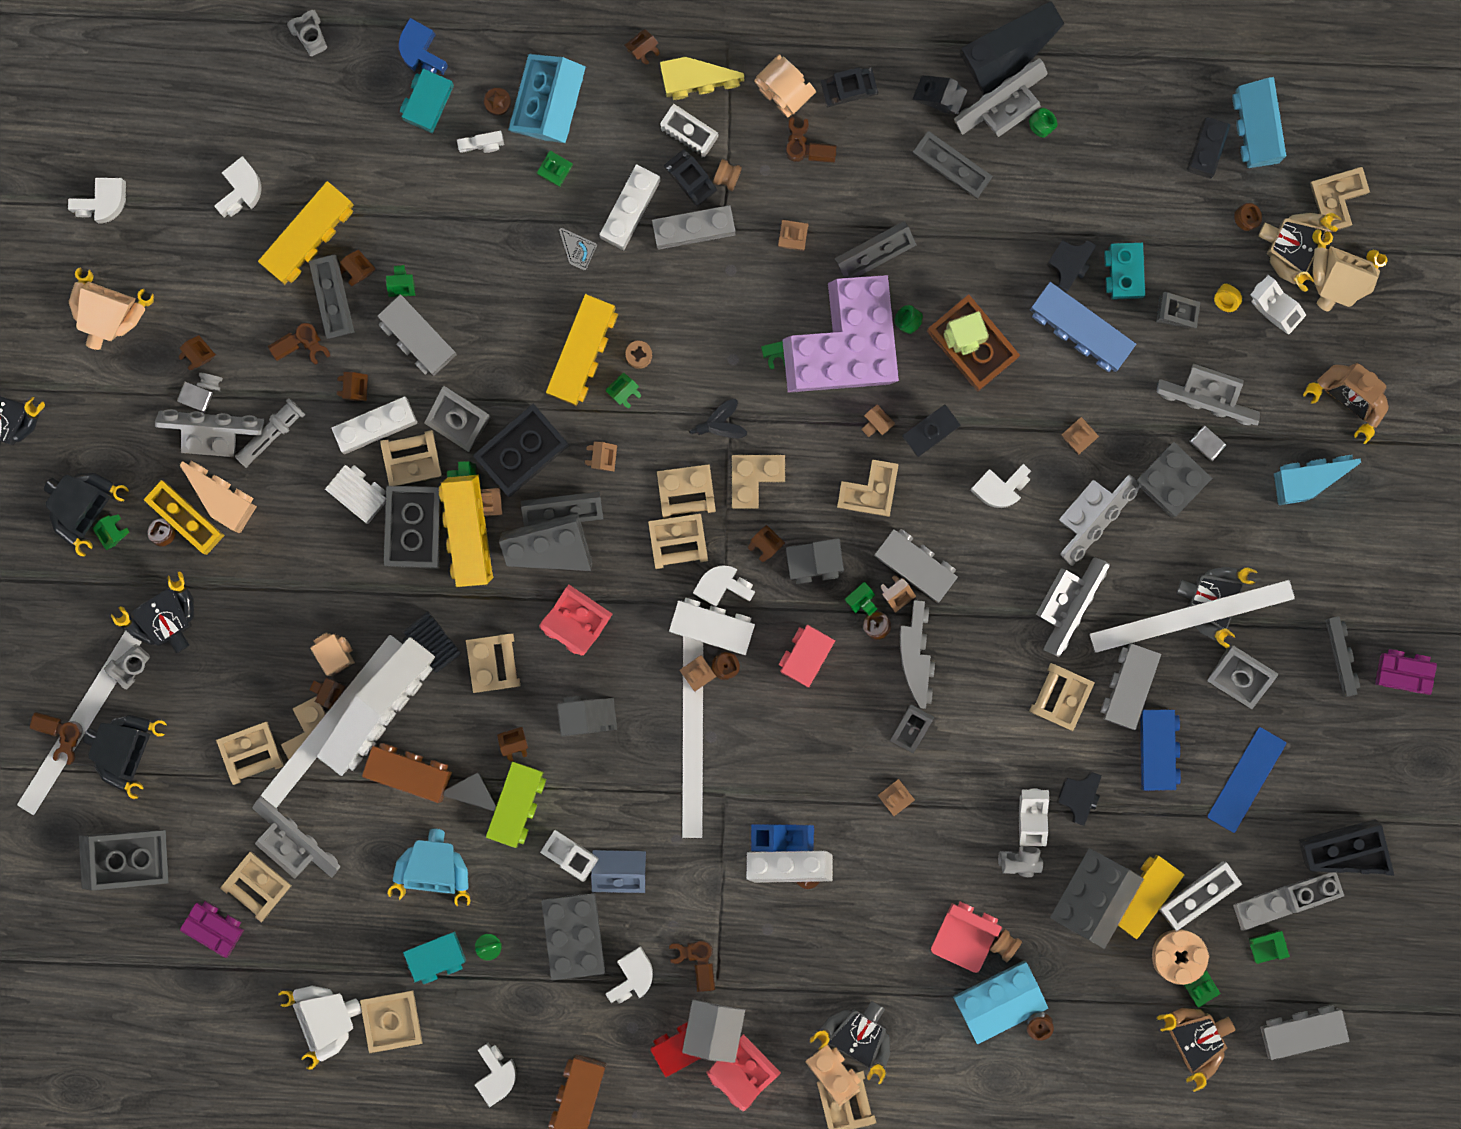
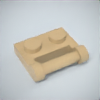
[380,430,442,486]
[657,465,716,519]
[648,514,708,569]
[466,634,521,693]
[1029,663,1095,731]
[216,722,284,785]
[220,852,292,922]
[817,1070,876,1129]

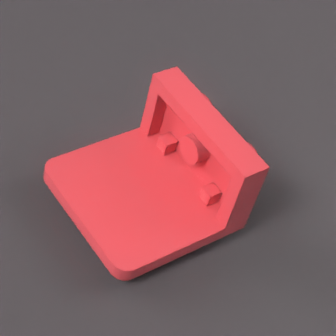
[539,585,613,655]
[931,902,1002,973]
[707,1034,781,1111]

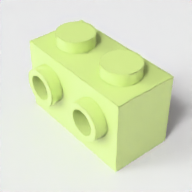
[944,312,989,355]

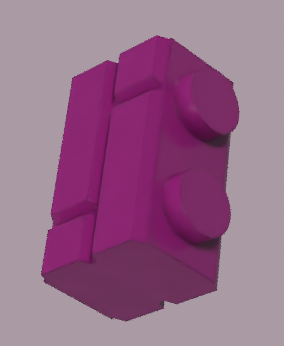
[1375,649,1437,695]
[180,901,245,958]

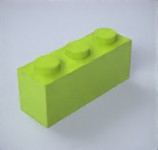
[486,762,547,848]

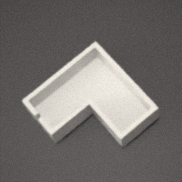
[317,637,435,776]

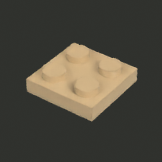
[360,990,423,1053]

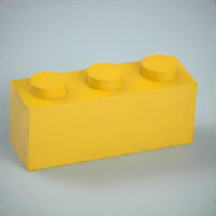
[144,480,225,555]
[1118,855,1184,939]

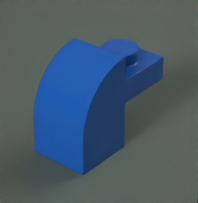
[399,18,448,75]
[751,824,814,852]

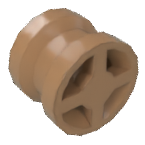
[713,159,742,191]
[626,341,652,369]
[989,929,1022,963]

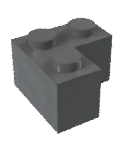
[786,539,844,584]

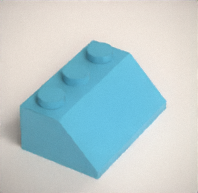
[509,54,585,143]
[1232,77,1286,168]
[953,961,1049,1044]

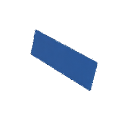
[1207,727,1286,833]

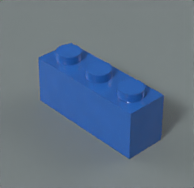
[1140,710,1181,790]

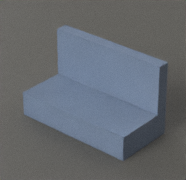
[591,850,646,893]

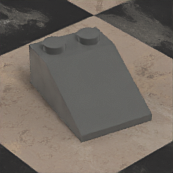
[79,830,168,891]

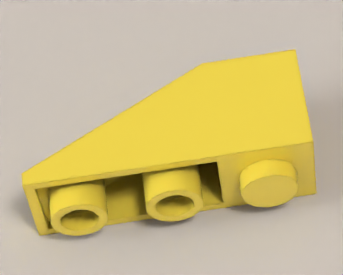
[660,57,744,100]

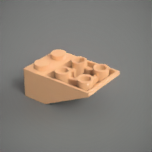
[180,461,257,533]

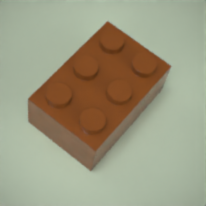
[927,294,1020,392]
[362,743,452,803]
[548,1054,607,1129]

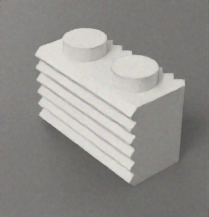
[660,104,718,157]
[325,465,386,524]

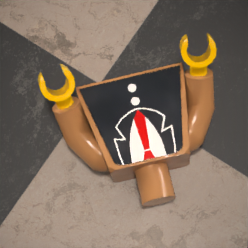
[1303,363,1389,444]
[1157,1008,1236,1092]

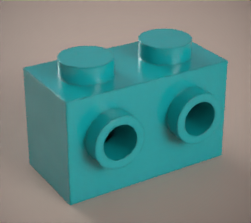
[400,69,454,134]
[1104,243,1145,300]
[403,931,466,985]

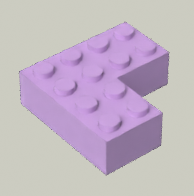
[783,275,899,392]

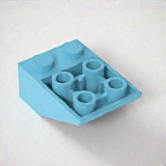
[1274,455,1361,505]

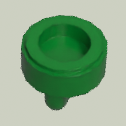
[1029,108,1058,138]
[895,305,923,334]
[475,934,502,961]

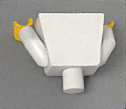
[278,986,362,1070]

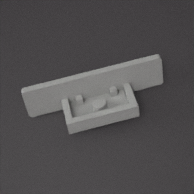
[954,58,1048,137]
[1157,364,1260,426]
[155,409,264,457]
[1059,474,1140,566]
[1036,557,1110,657]
[252,797,340,879]

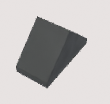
[1156,292,1201,328]
[890,704,934,754]
[443,772,497,811]

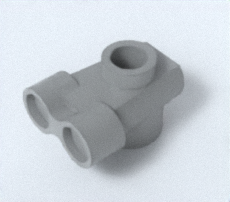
[287,10,327,56]
[104,644,150,690]
[998,846,1043,877]

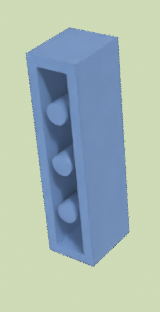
[1030,282,1136,372]

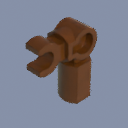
[786,118,836,163]
[267,323,330,365]
[30,712,83,765]
[669,941,715,992]

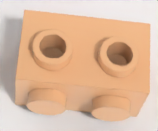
[311,633,355,676]
[806,1045,861,1107]

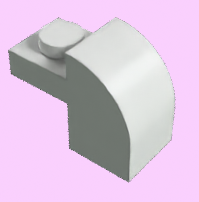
[215,156,261,217]
[68,178,126,223]
[1251,275,1306,335]
[970,464,1031,508]
[693,566,755,607]
[1019,788,1049,846]
[540,830,599,881]
[606,946,653,1004]
[475,1043,516,1107]

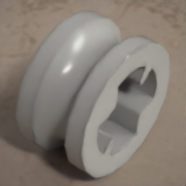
[197,373,223,391]

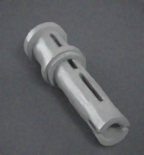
[235,398,305,468]

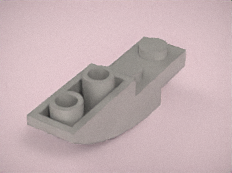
[900,600,935,709]
[1233,872,1344,930]

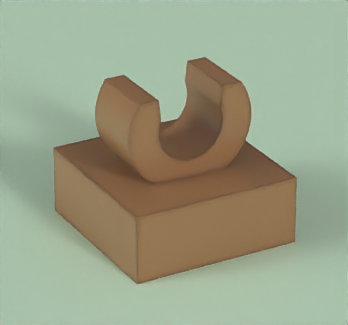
[778,220,808,251]
[861,404,895,437]
[1061,417,1099,455]
[585,442,617,472]
[481,488,503,516]
[881,576,916,612]
[680,655,716,692]
[877,779,915,816]

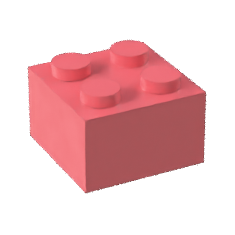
[779,625,835,688]

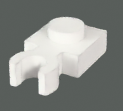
[457,131,504,153]

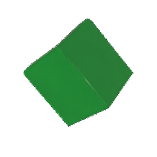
[1248,930,1290,964]

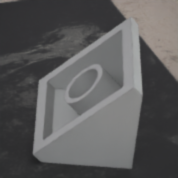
[424,386,491,452]
[1207,645,1278,709]
[682,999,745,1063]

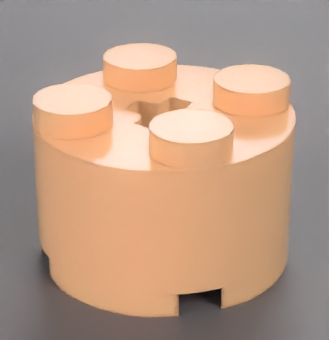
[754,54,816,118]
[1152,929,1209,985]

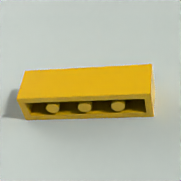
[258,181,354,285]
[546,294,618,406]
[439,475,493,587]

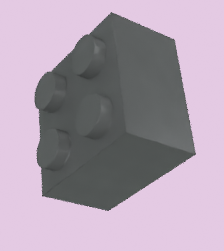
[1136,442,1213,518]

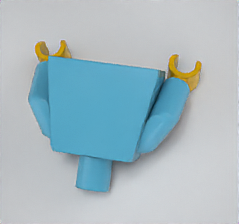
[388,829,470,906]

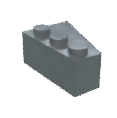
[499,513,593,571]
[558,696,617,736]

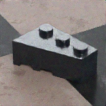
[1299,819,1395,876]

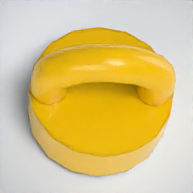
[1214,284,1242,312]

